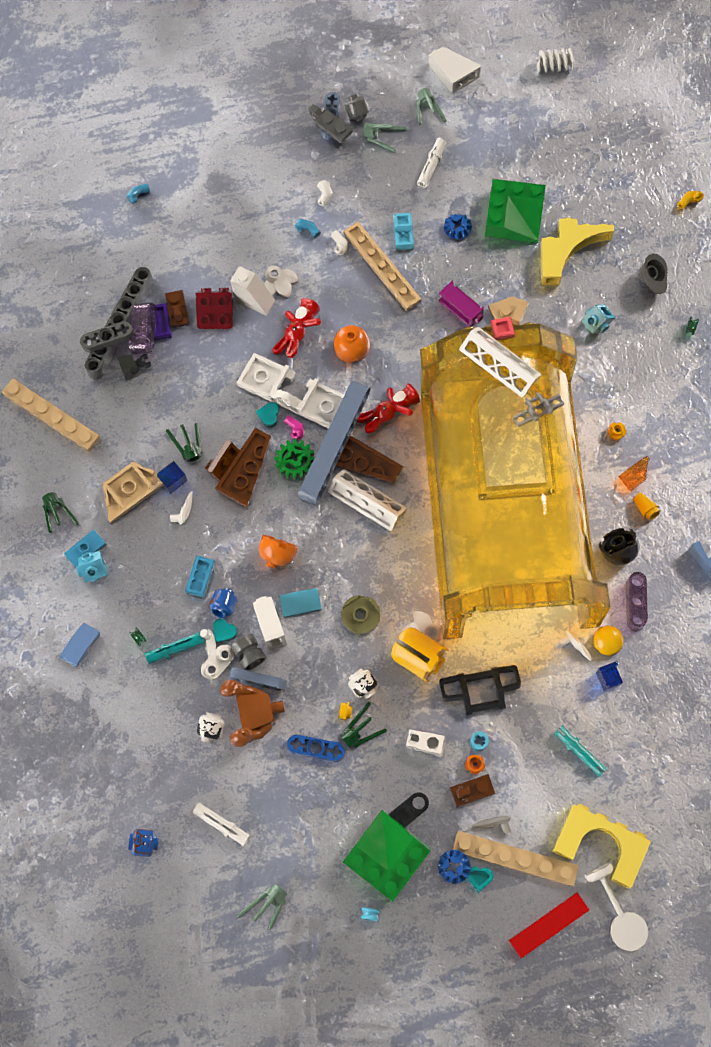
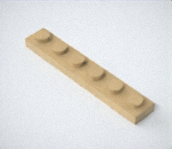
[344,222,421,311]
[1,379,100,452]
[453,831,579,886]

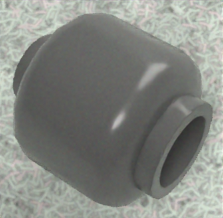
[345,94,370,122]

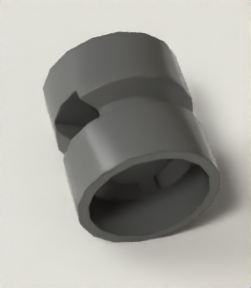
[231,634,266,671]

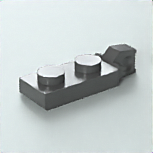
[309,104,353,143]

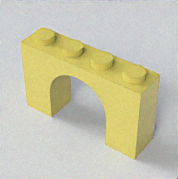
[552,804,651,889]

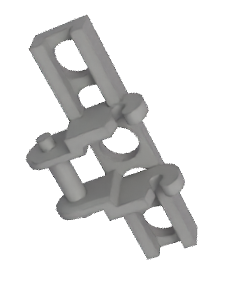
[513,392,565,428]

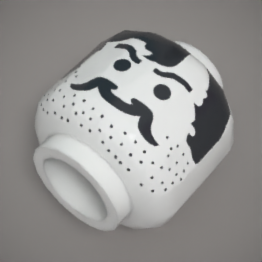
[348,668,378,699]
[196,712,225,743]

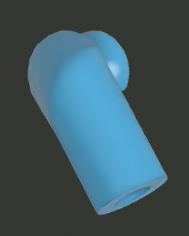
[127,183,150,203]
[295,219,321,238]

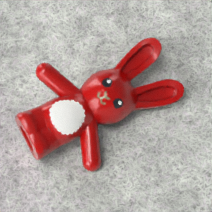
[272,298,321,358]
[357,383,420,434]

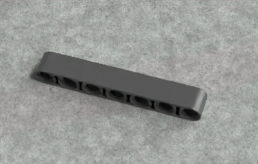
[84,267,153,380]

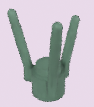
[416,88,447,124]
[363,122,407,152]
[238,884,287,929]

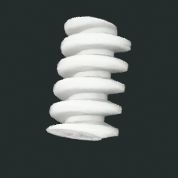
[537,48,574,73]

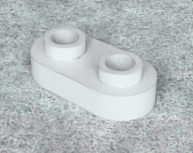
[201,645,234,680]

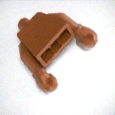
[220,680,285,747]

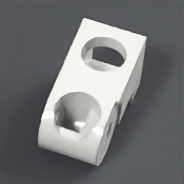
[406,730,446,757]

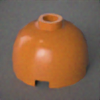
[333,325,370,363]
[259,534,298,568]

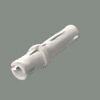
[417,138,447,188]
[193,803,251,846]

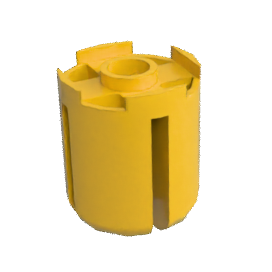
[391,627,449,683]

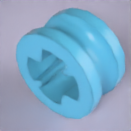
[470,731,489,751]
[360,908,380,922]

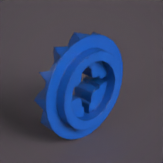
[444,212,472,239]
[437,850,471,884]

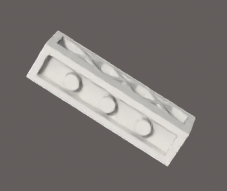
[459,327,542,398]
[328,469,407,531]

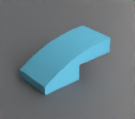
[393,213,414,250]

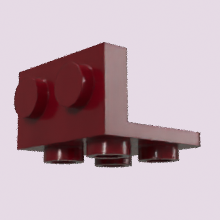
[195,287,234,329]

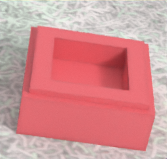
[490,317,515,341]

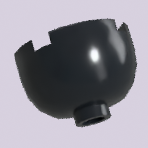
[599,528,640,566]

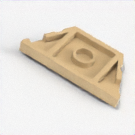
[102,462,170,524]

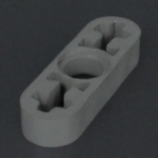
[80,321,133,352]

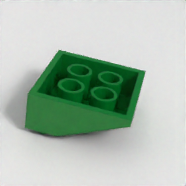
[485,179,546,243]
[343,810,431,902]

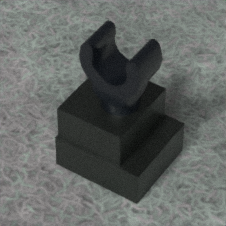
[118,354,152,380]

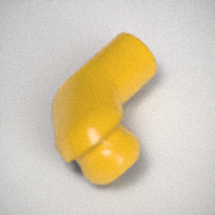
[677,191,704,209]

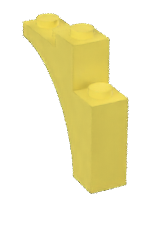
[540,217,614,285]

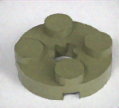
[341,595,380,635]

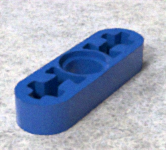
[287,735,345,762]

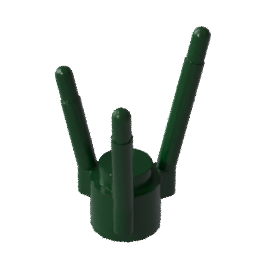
[166,423,203,462]
[42,492,79,533]
[340,702,387,748]

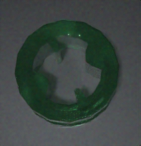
[685,317,699,335]
[129,627,147,647]

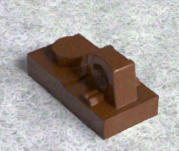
[165,290,190,328]
[205,440,240,481]
[450,774,495,807]

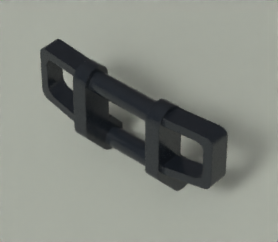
[439,665,521,716]

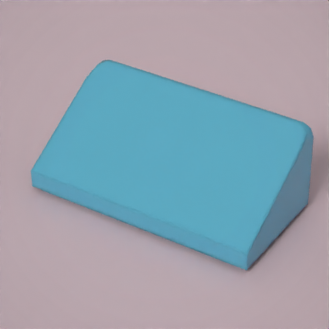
[279,588,322,617]

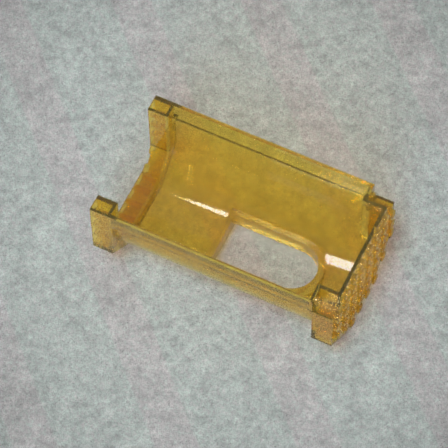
[419,322,611,639]

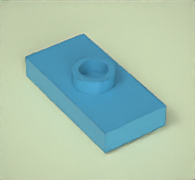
[64,529,107,568]
[185,555,215,598]

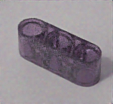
[129,302,157,355]
[626,571,648,632]

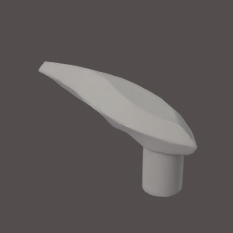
[472,816,511,834]

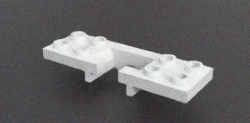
[237,353,344,429]

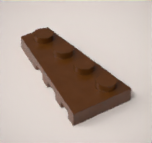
[215,427,272,509]
[336,435,404,484]

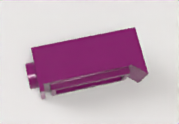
[439,280,484,328]

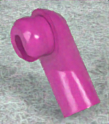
[284,415,304,440]

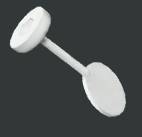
[585,863,648,951]

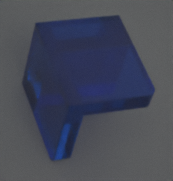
[157,461,188,494]
[596,661,623,691]

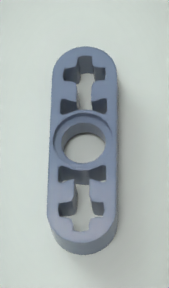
[321,92,340,140]
[229,668,287,691]

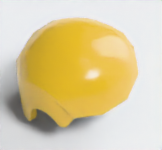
[593,625,624,656]

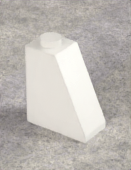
[429,47,481,94]
[230,266,275,316]
[253,596,287,651]

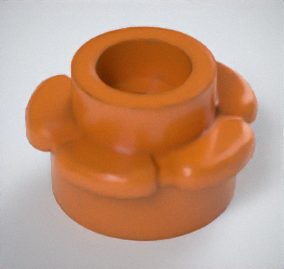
[465,755,485,775]

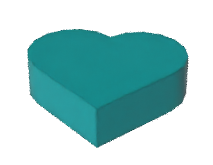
[256,402,279,427]
[213,618,237,643]
[467,866,494,893]

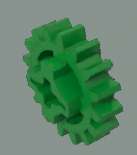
[274,439,315,480]

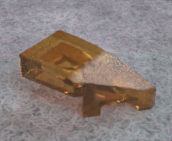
[618,456,650,492]

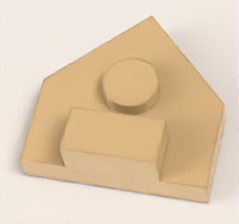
[488,296,529,336]

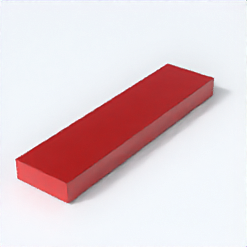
[508,892,589,959]

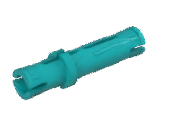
[145,631,204,664]
[554,725,607,777]

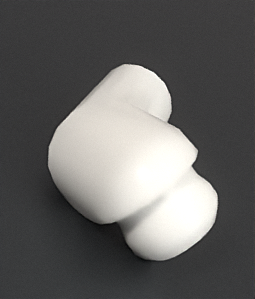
[317,180,332,207]
[331,230,348,255]

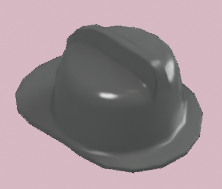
[639,253,668,294]

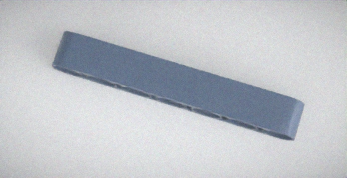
[298,381,371,505]

